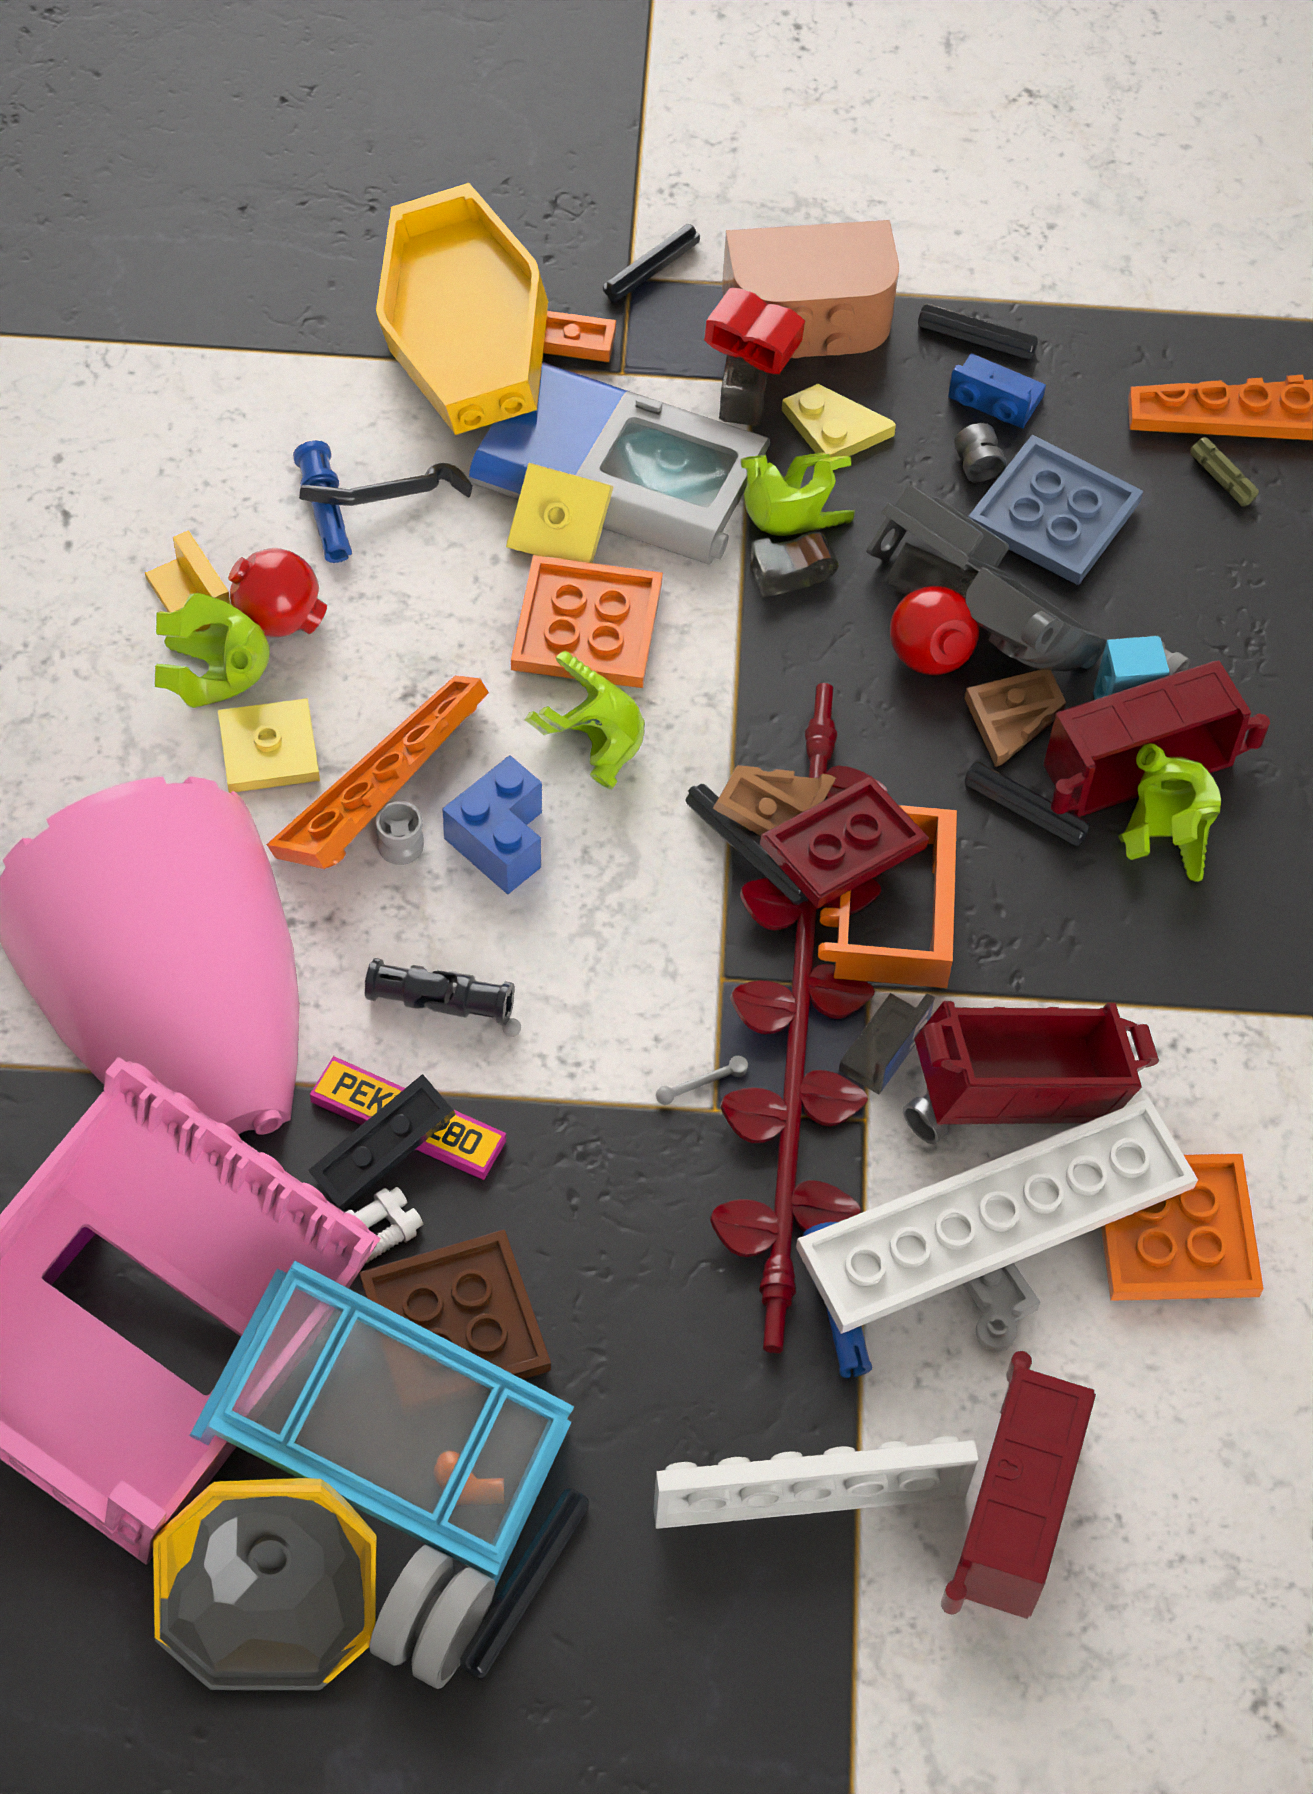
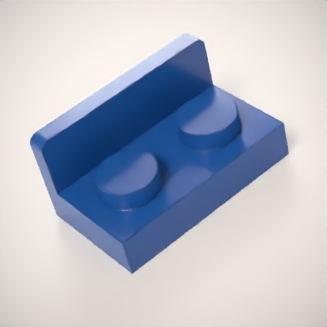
[948,353,1046,429]

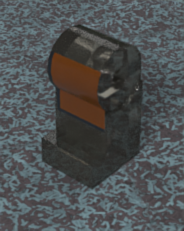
[750,531,839,598]

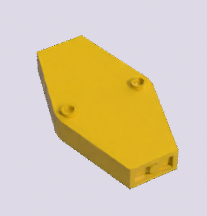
[376,183,548,435]

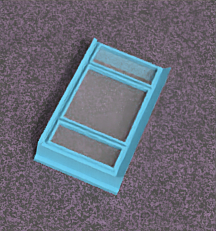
[189,1260,574,1588]

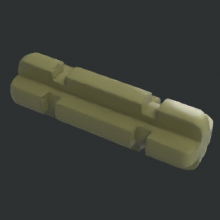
[1190,437,1259,506]

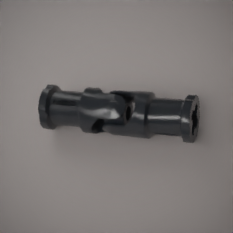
[364,958,515,1025]

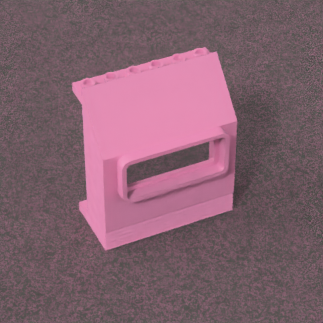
[0,1057,381,1565]

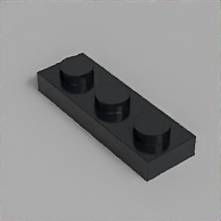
[308,1074,456,1211]

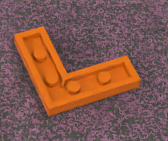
[543,311,616,362]

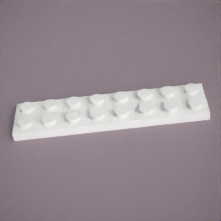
[796,1098,1198,1334]

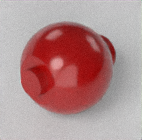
[228,548,327,637]
[890,586,979,675]

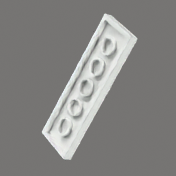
[653,1436,978,1529]

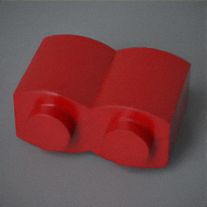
[704,288,805,374]

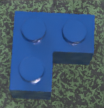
[442,755,542,895]

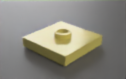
[506,463,614,563]
[218,698,320,793]

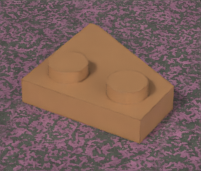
[964,669,1066,767]
[713,765,836,836]

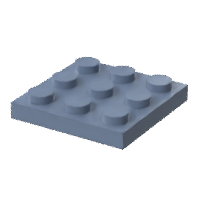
[968,435,1143,585]

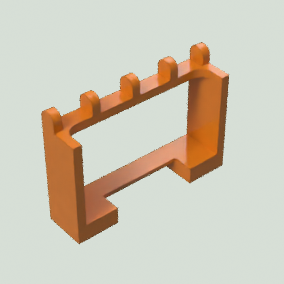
[818,805,957,988]

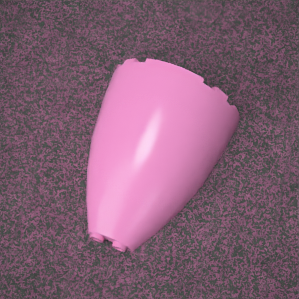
[0,776,300,1135]

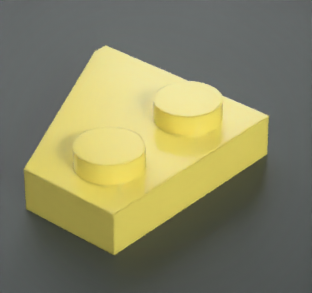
[782,384,896,458]

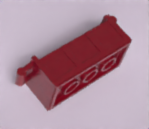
[1043,660,1270,817]
[914,1001,1159,1125]
[941,1351,1096,1619]

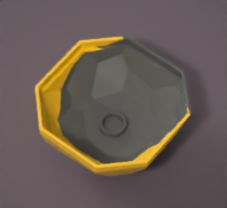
[153,1478,377,1690]

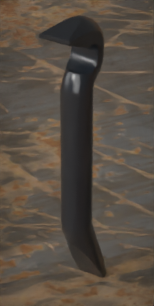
[299,463,473,506]

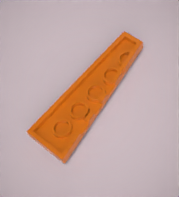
[1128,375,1313,440]
[266,675,489,869]

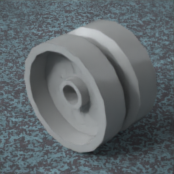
[369,1545,495,1689]

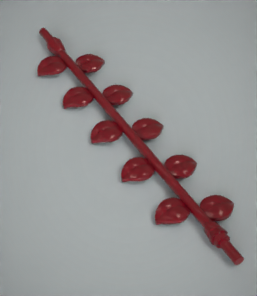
[710,683,887,1353]

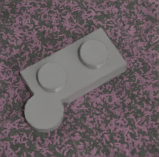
[963,1263,1040,1352]

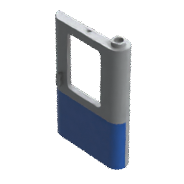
[469,362,770,565]

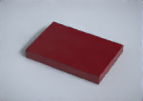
[760,776,929,909]

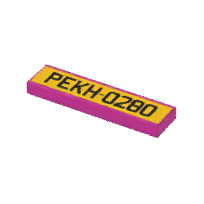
[310,1056,506,1180]

